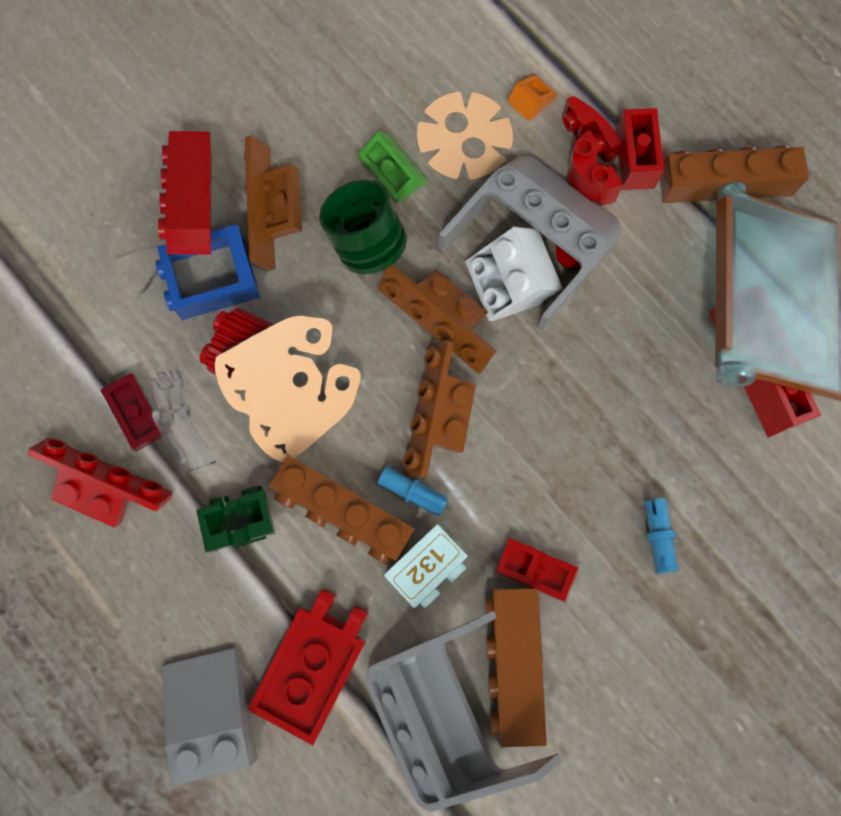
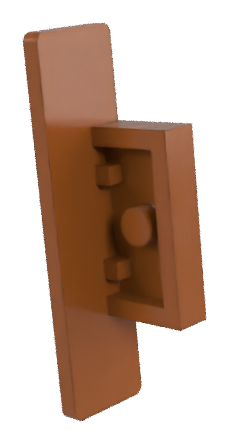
[244,135,302,271]
[378,265,496,373]
[403,340,476,479]

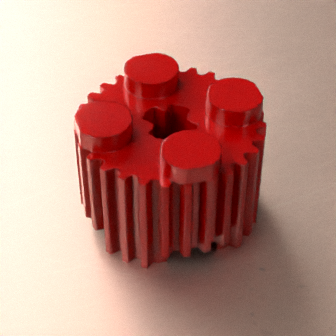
[199,308,274,378]

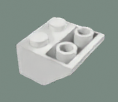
[465,227,563,321]

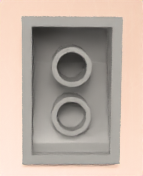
[162,648,257,786]

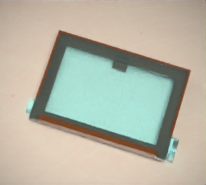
[715,182,841,401]

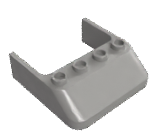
[438,156,621,332]
[365,611,562,811]

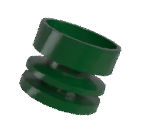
[319,180,407,275]

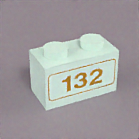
[384,524,468,609]

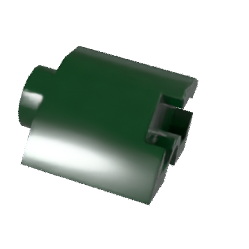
[196,486,276,553]

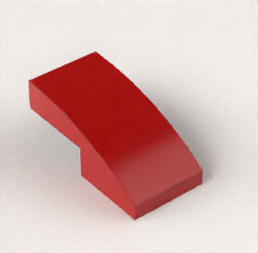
[495,538,579,603]

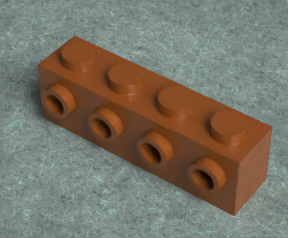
[660,145,809,203]
[269,455,415,565]

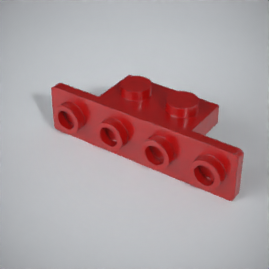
[28,438,173,528]

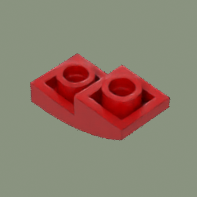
[562,96,623,164]

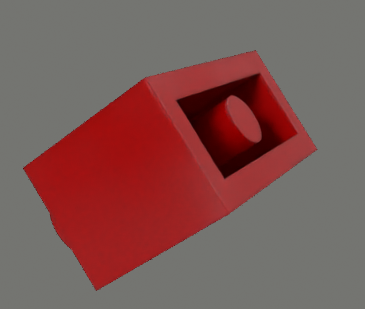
[615,108,665,190]

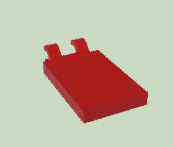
[247,588,369,746]

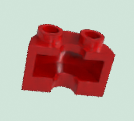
[566,129,623,206]

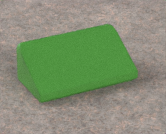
[357,130,428,203]

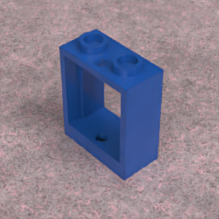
[155,224,261,320]

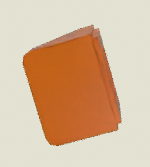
[508,74,557,121]

